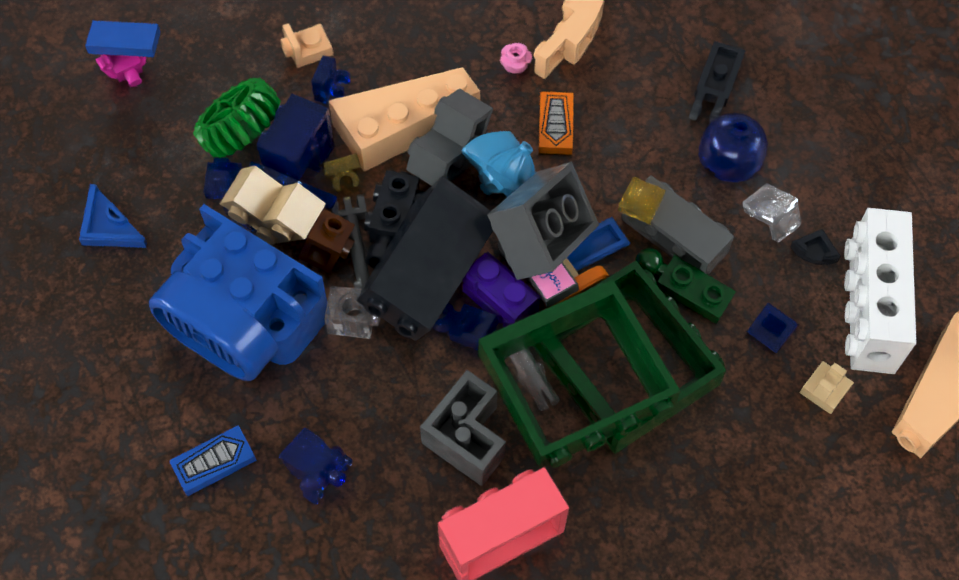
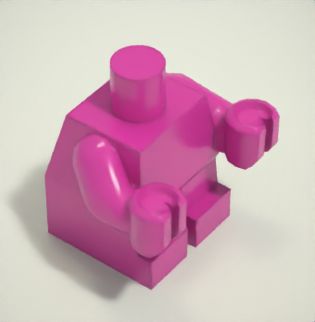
[96,54,146,87]

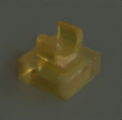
[321,153,361,192]
[618,177,666,224]

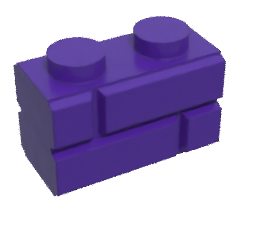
[463,252,540,327]

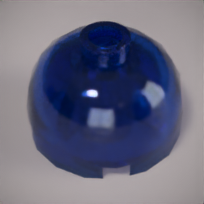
[698,113,768,182]

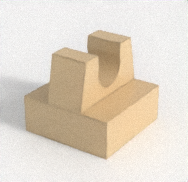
[800,361,854,414]

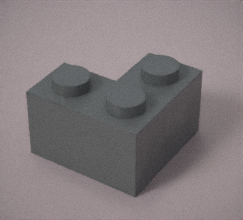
[406,88,493,185]
[420,370,506,486]

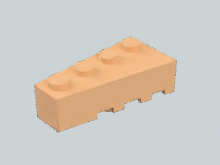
[329,67,480,172]

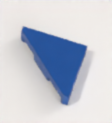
[79,184,147,248]

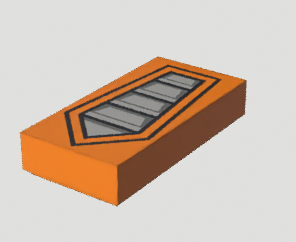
[538,92,573,155]

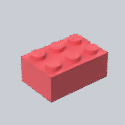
[438,467,569,580]

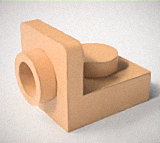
[280,23,334,68]

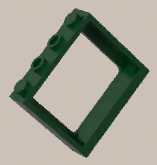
[532,261,726,454]
[478,279,681,469]

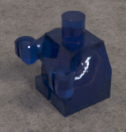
[279,427,353,504]

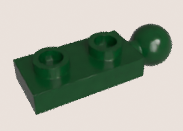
[635,248,736,324]

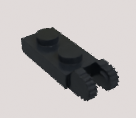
[689,41,746,126]

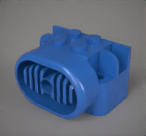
[149,204,331,381]

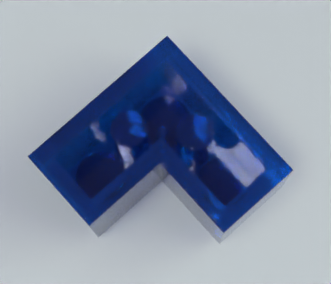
[257,94,335,180]

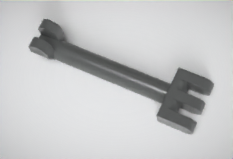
[329,194,370,298]

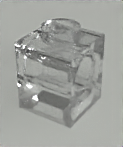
[324,286,380,339]

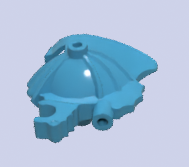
[461,131,535,197]

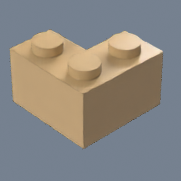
[220,165,326,244]

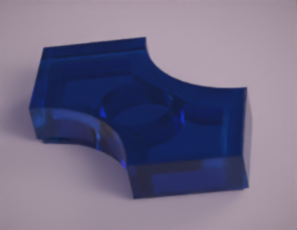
[249,161,337,209]

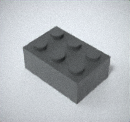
[487,162,599,280]

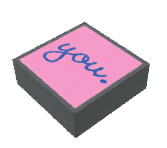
[529,262,579,308]

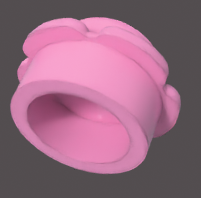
[500,43,532,74]

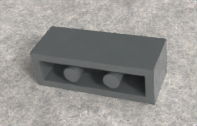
[621,175,734,275]

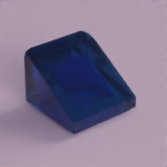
[747,303,800,353]

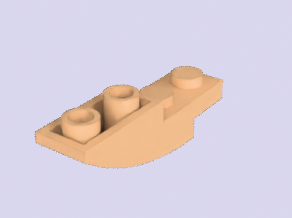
[534,0,605,79]

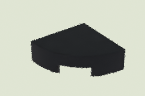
[790,229,841,265]

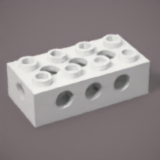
[844,208,916,374]

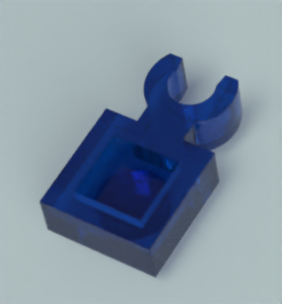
[432,303,499,350]

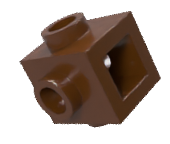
[298,208,355,274]

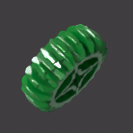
[193,77,281,158]

